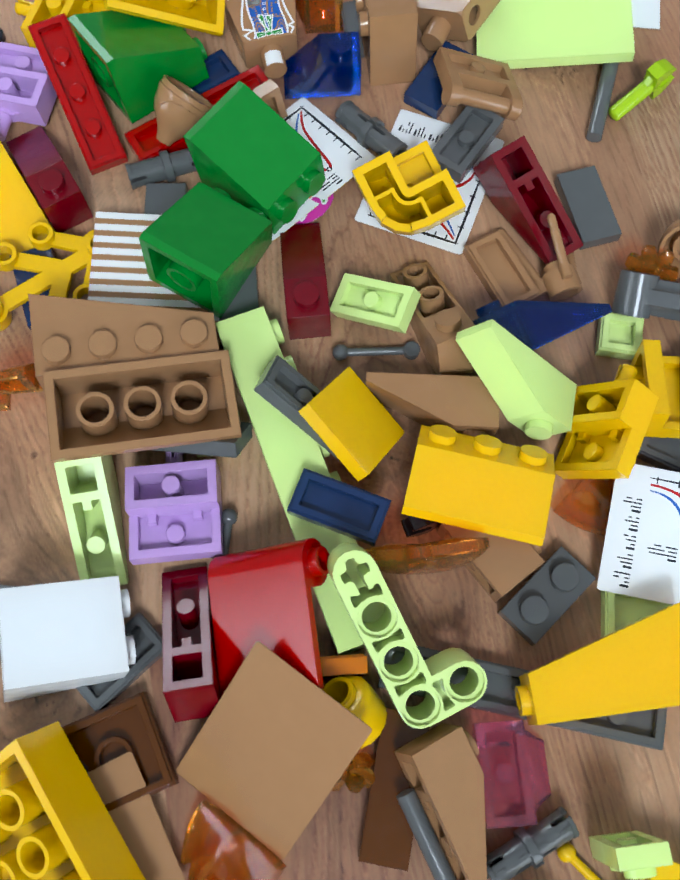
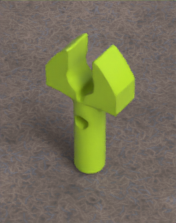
[608,59,677,121]

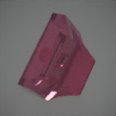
[472,719,551,829]

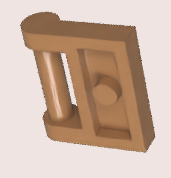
[433,46,523,121]

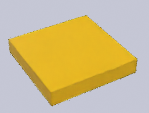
[298,366,405,482]

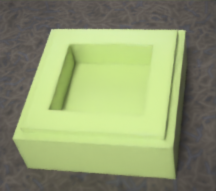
[595,311,644,361]

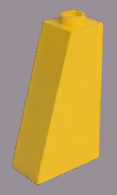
[515,602,680,725]

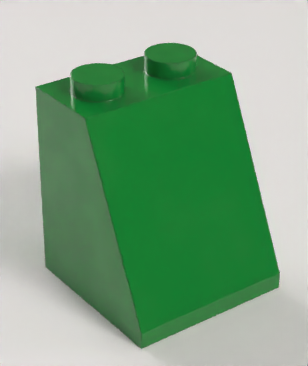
[67,10,209,124]
[183,81,326,235]
[139,182,272,319]

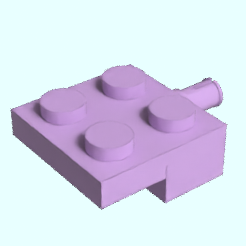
[0,42,57,142]
[125,451,224,565]

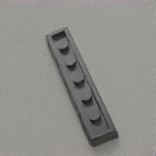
[378,646,667,750]

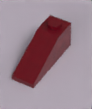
[6,126,94,233]
[473,136,583,265]
[280,223,331,340]
[162,566,221,723]

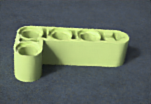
[327,543,487,729]

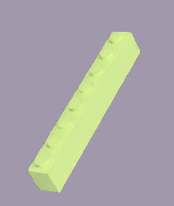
[215,306,385,656]

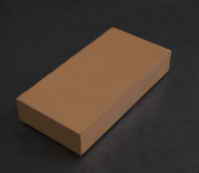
[463,229,542,318]

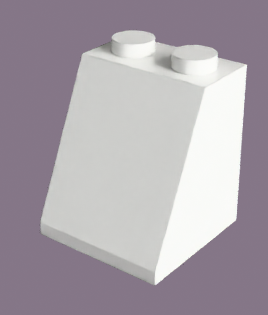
[0,576,136,702]

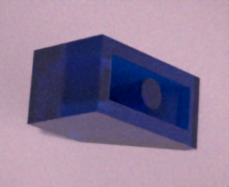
[284,31,361,99]

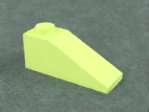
[456,319,577,440]
[54,455,129,585]

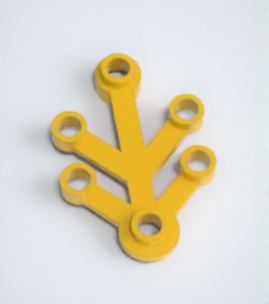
[0,222,94,332]

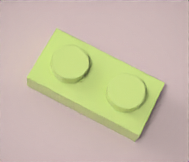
[330,273,421,334]
[589,830,673,879]

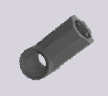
[611,269,680,321]

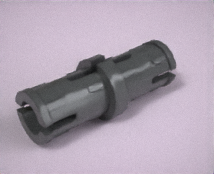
[335,100,408,158]
[125,148,197,190]
[486,806,580,880]

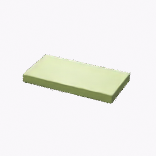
[476,0,635,69]

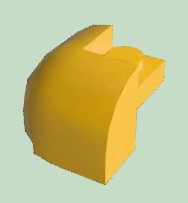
[352,140,466,236]

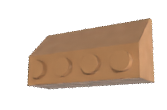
[43,350,242,463]

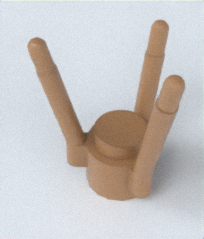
[500,213,582,302]

